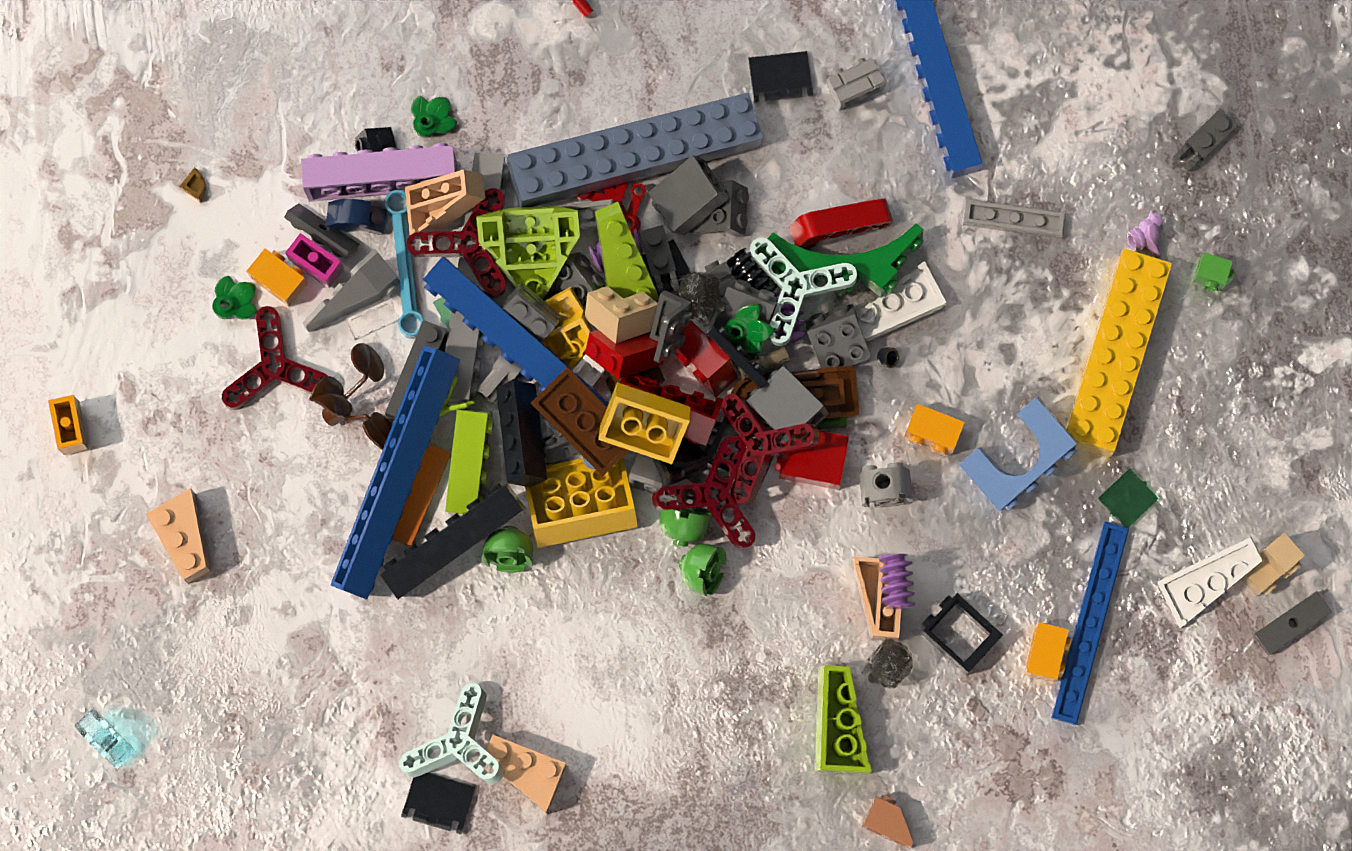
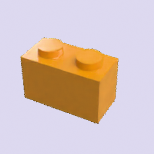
[246,248,307,307]
[48,395,89,455]
[904,404,965,456]
[1024,622,1071,683]

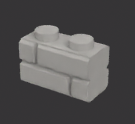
[827,58,886,110]

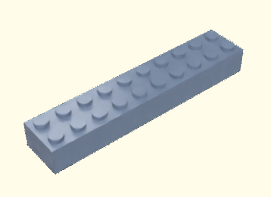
[507,92,763,208]

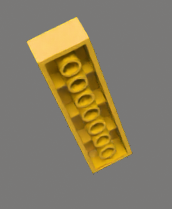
[1066,248,1172,458]

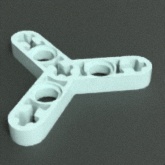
[750,237,857,346]
[400,683,504,785]

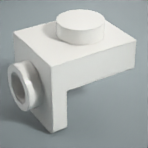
[573,354,606,387]

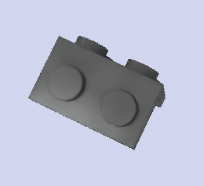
[689,180,749,237]
[543,252,606,307]
[649,291,692,363]
[806,303,871,368]

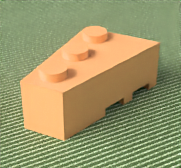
[405,170,485,240]
[146,488,211,584]
[851,556,901,642]
[486,735,567,814]

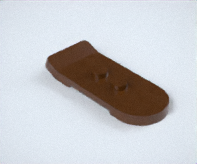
[731,366,859,426]

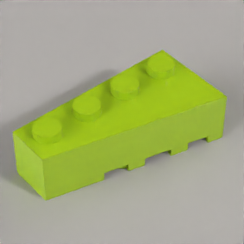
[595,202,659,301]
[445,408,493,514]
[815,665,872,775]

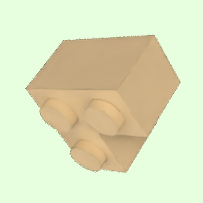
[585,286,658,344]
[1241,533,1305,596]

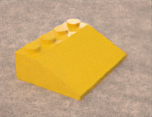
[525,457,638,548]

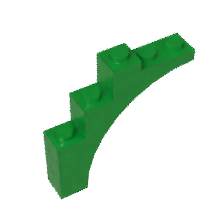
[757,224,924,298]

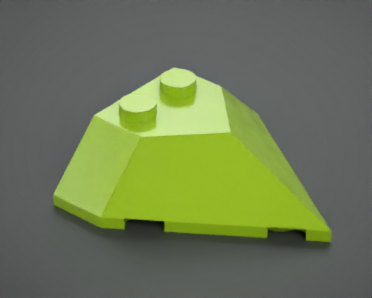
[476,206,580,300]

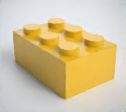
[599,382,690,464]

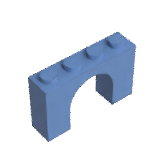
[959,397,1079,511]

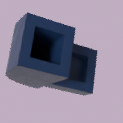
[326,199,387,235]

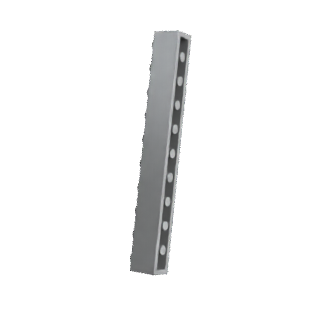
[445,153,509,403]

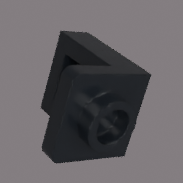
[355,127,397,152]

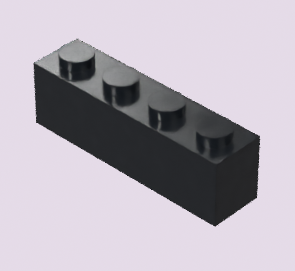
[496,379,547,488]

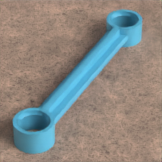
[385,190,423,339]

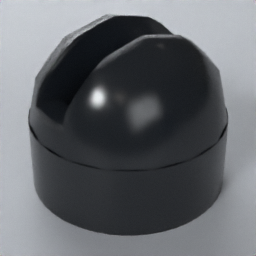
[877,347,899,368]

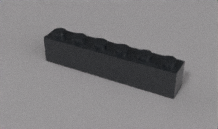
[380,483,525,600]

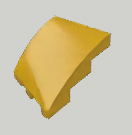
[542,287,593,370]

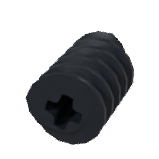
[726,248,778,293]

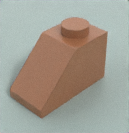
[862,795,913,849]

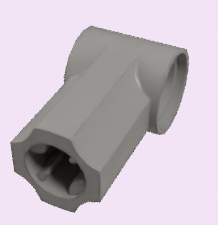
[476,356,522,404]

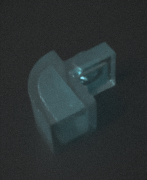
[74,707,136,769]

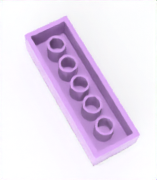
[301,143,457,202]

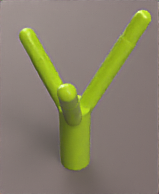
[440,376,475,417]

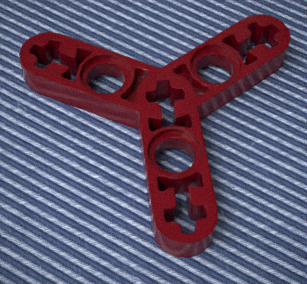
[406,188,506,298]
[222,306,328,410]
[721,394,820,505]
[652,436,756,548]

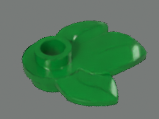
[411,96,457,138]
[212,276,258,320]
[724,304,775,354]

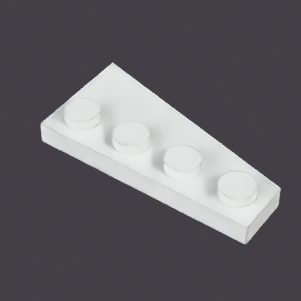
[857,261,947,342]
[1157,537,1263,628]

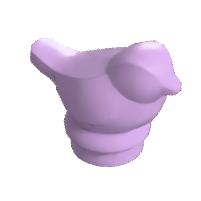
[1127,211,1162,259]

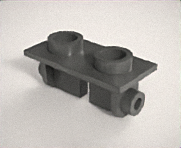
[542,435,579,464]

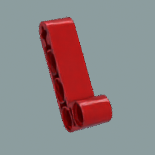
[789,198,894,250]

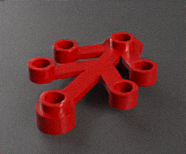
[576,182,646,236]

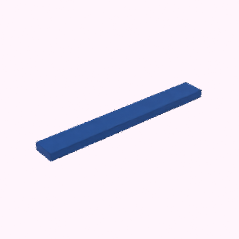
[1051,521,1129,726]

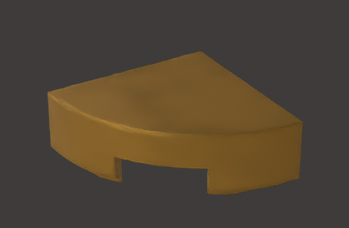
[179,167,206,203]

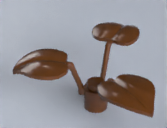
[309,343,392,451]

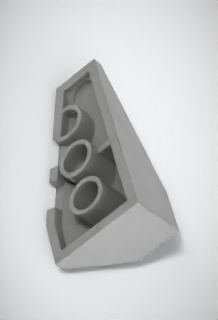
[302,248,399,332]
[629,454,728,518]

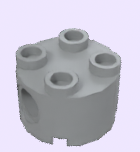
[859,462,913,508]

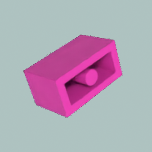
[285,233,344,288]

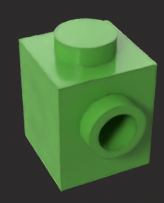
[1192,252,1234,291]

